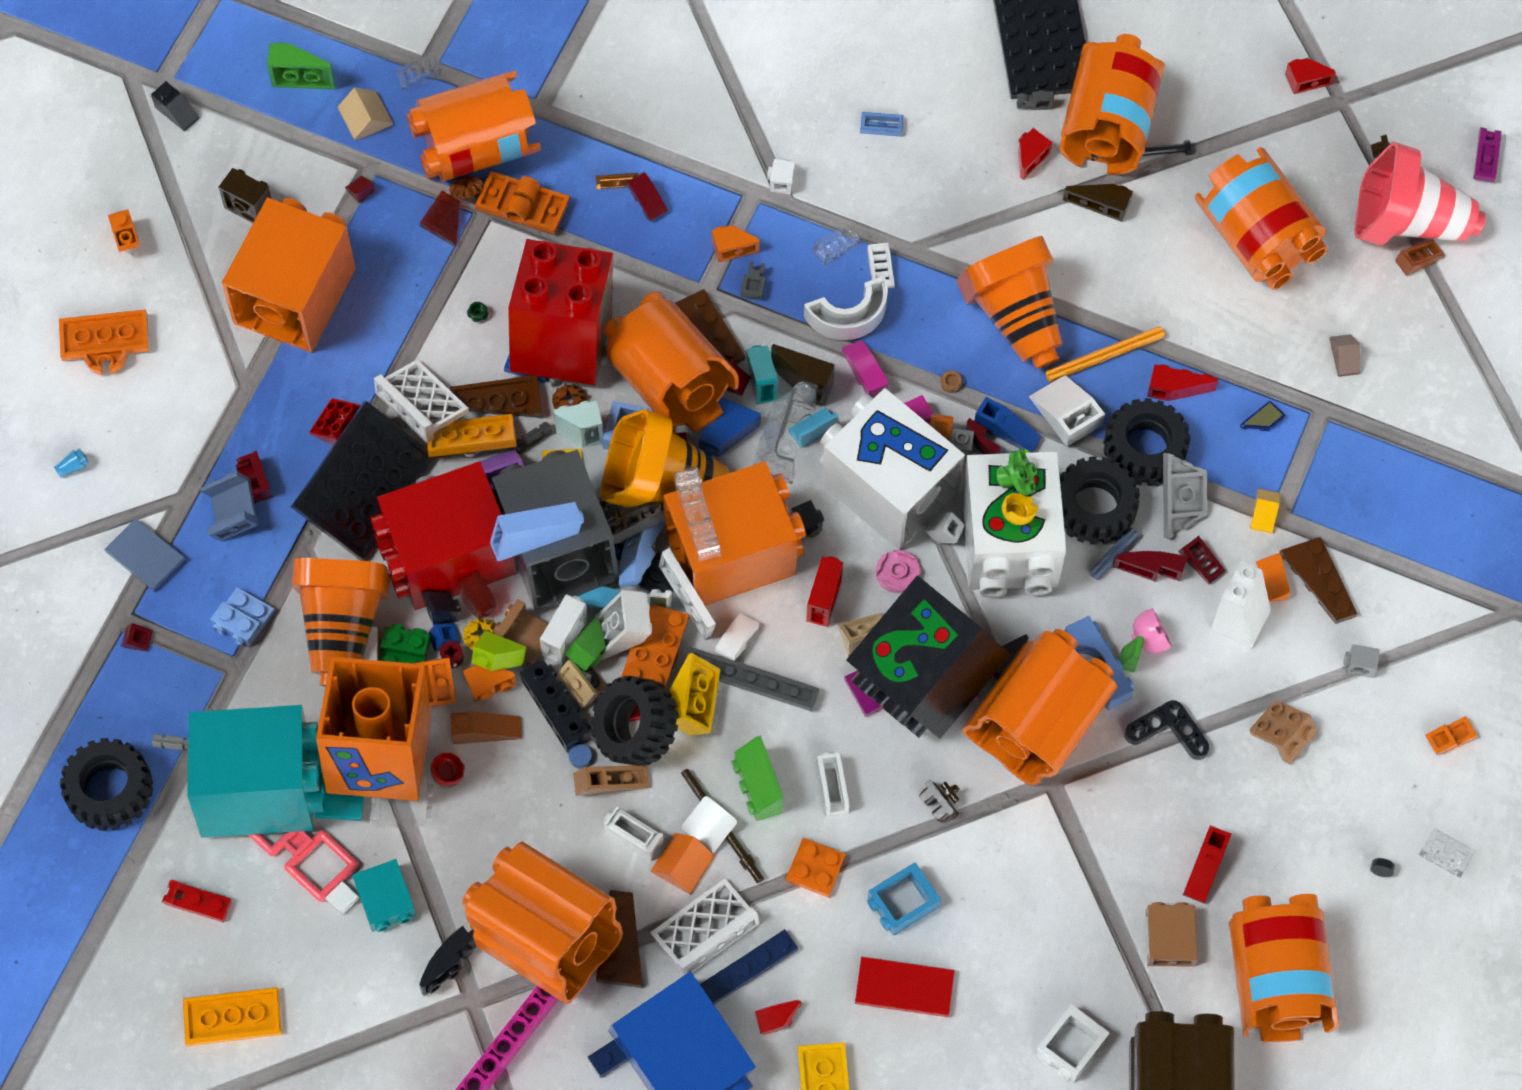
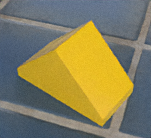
[1250,488,1280,534]

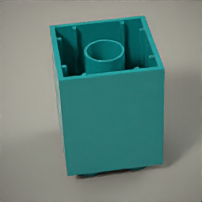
[187,705,325,838]

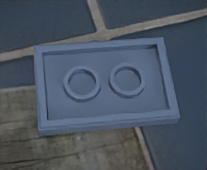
[104,518,185,592]

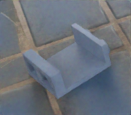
[200,471,258,541]

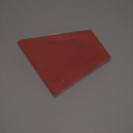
[419,191,460,247]

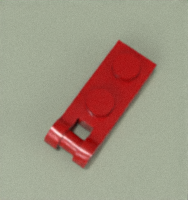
[161,880,232,923]

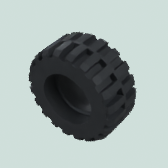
[1103,398,1190,486]
[1060,456,1140,545]
[591,676,679,766]
[60,738,153,831]

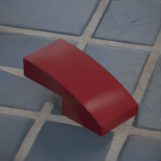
[626,172,668,221]
[966,418,1001,454]

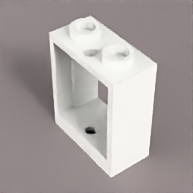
[540,594,588,666]
[1036,1004,1110,1083]

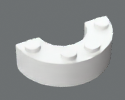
[804,276,888,340]

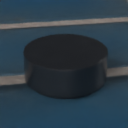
[1370,858,1395,877]

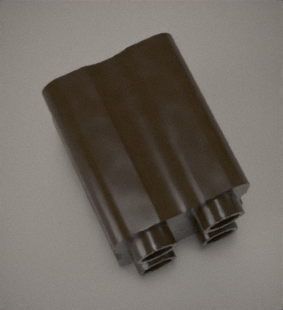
[1129,1011,1235,1090]

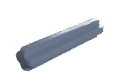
[1089,528,1139,580]

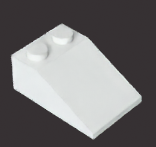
[592,590,652,661]

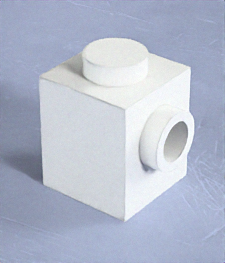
[767,159,795,194]
[924,512,965,544]

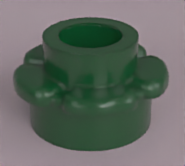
[467,302,488,322]

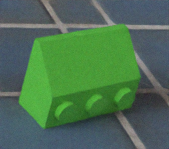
[731,735,783,821]

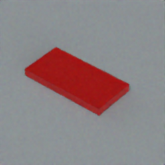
[855,957,955,1017]

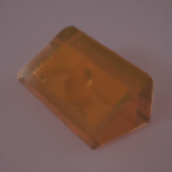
[596,173,638,189]

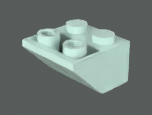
[553,400,603,448]

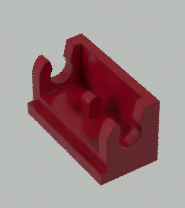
[236,450,272,503]

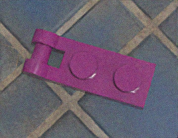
[1473,127,1502,183]

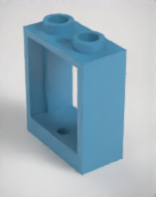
[867,862,941,935]

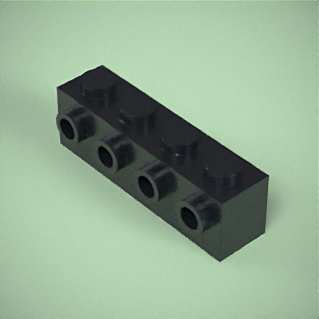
[520,659,591,753]

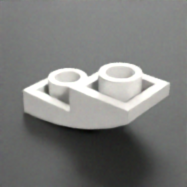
[715,613,759,661]

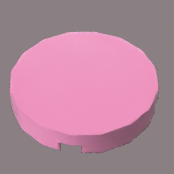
[876,549,921,593]

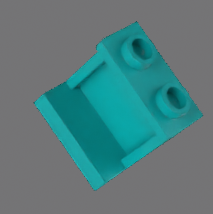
[352,859,416,932]

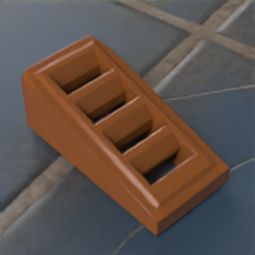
[1395,239,1445,276]

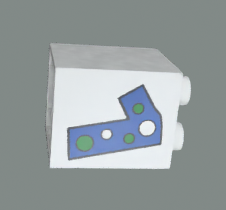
[819,388,965,550]

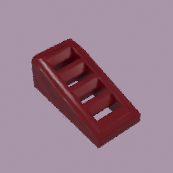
[1178,536,1226,584]

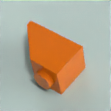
[711,225,760,262]

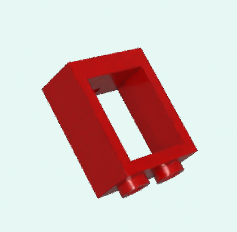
[806,556,844,627]

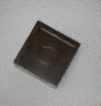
[218,168,272,223]

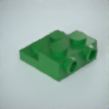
[378,624,431,663]

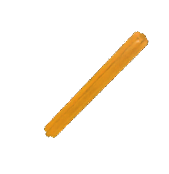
[1045,326,1165,382]

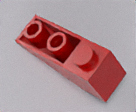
[1147,364,1219,401]
[1183,825,1232,904]

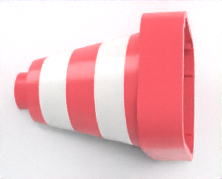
[1354,142,1486,246]

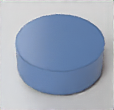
[569,744,592,769]

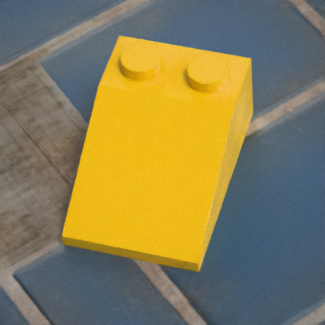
[669,653,720,736]

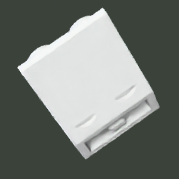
[1029,375,1105,447]

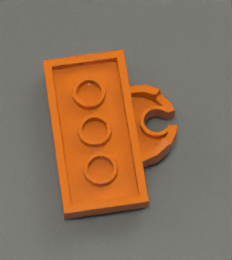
[59,309,149,376]

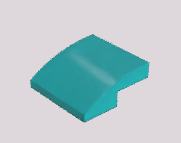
[315,772,364,821]

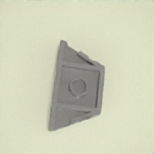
[1163,453,1207,539]

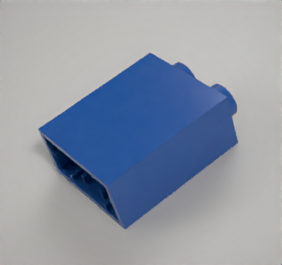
[608,971,756,1090]

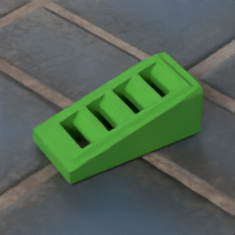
[1119,636,1144,672]

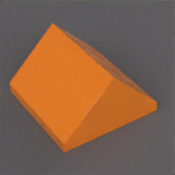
[651,833,714,895]

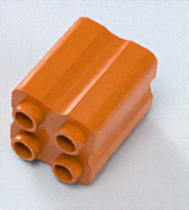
[962,629,1117,786]
[462,841,623,1004]

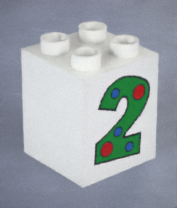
[961,452,1066,597]

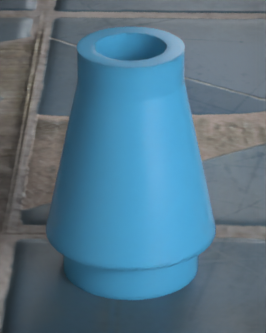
[54,448,89,478]

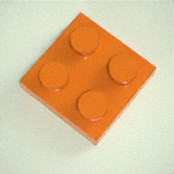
[786,838,846,898]

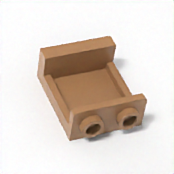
[1145,902,1197,967]

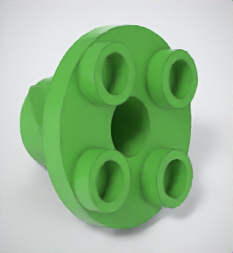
[996,449,1037,495]

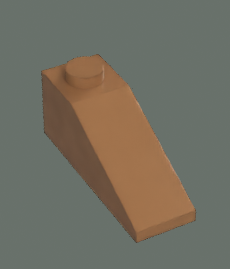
[573,765,650,796]

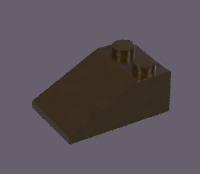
[771,344,835,406]

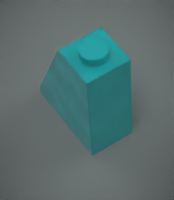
[746,345,778,405]

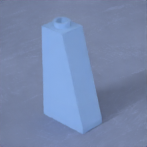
[490,502,584,561]

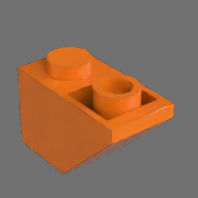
[108,209,140,253]
[463,665,517,702]

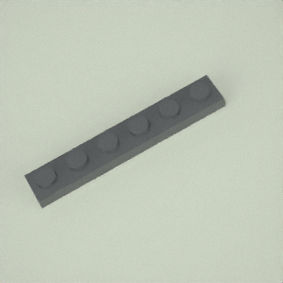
[686,647,819,712]

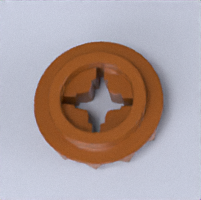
[449,176,483,199]
[552,384,587,409]

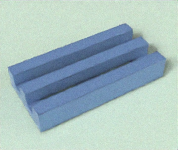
[860,112,904,137]

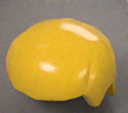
[1002,493,1039,525]

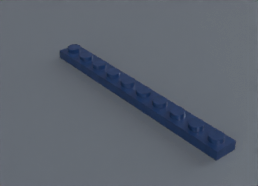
[588,929,798,1078]

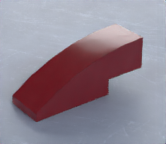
[1113,551,1188,582]

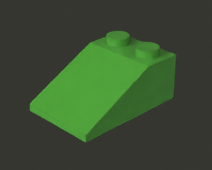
[267,42,335,90]

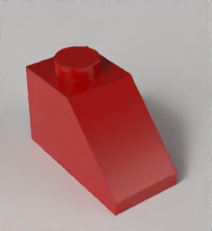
[1285,58,1336,94]
[1018,128,1053,180]

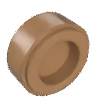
[940,370,962,393]

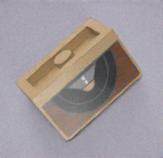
[557,659,607,709]

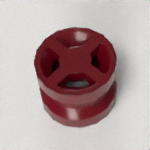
[440,641,464,669]

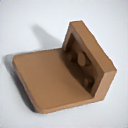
[493,599,548,665]
[1250,701,1318,764]

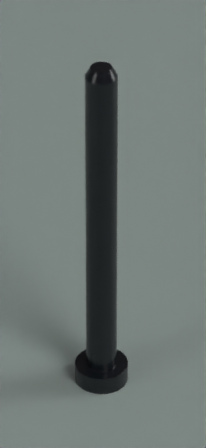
[1090,140,1191,161]

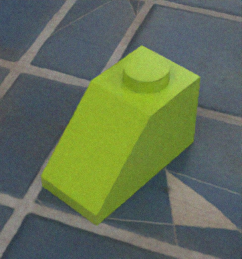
[471,630,527,671]

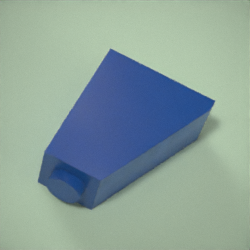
[699,397,761,457]

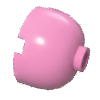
[1131,608,1172,654]

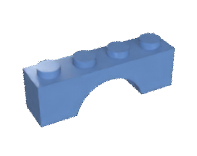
[1064,616,1134,710]

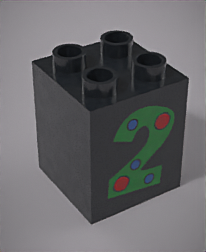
[846,575,1011,739]

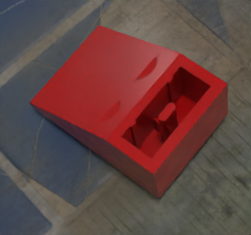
[309,398,381,445]

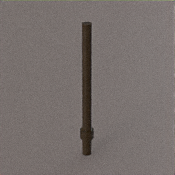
[681,769,764,884]

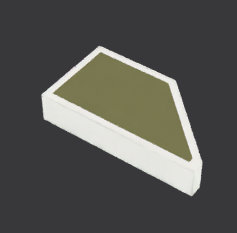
[648,589,672,609]

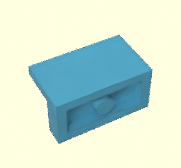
[789,407,838,448]

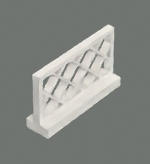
[374,360,469,443]
[650,878,760,976]

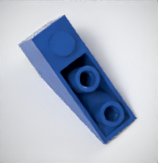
[974,397,1042,453]

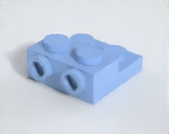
[210,587,275,647]

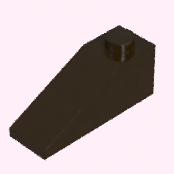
[1063,184,1133,222]

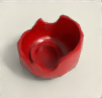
[430,753,465,787]

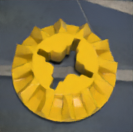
[463,617,496,651]

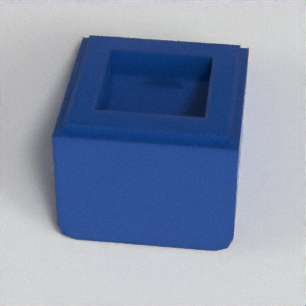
[429,623,461,651]

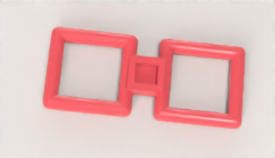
[248,830,359,902]

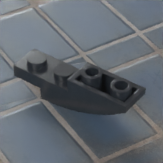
[419,926,477,996]

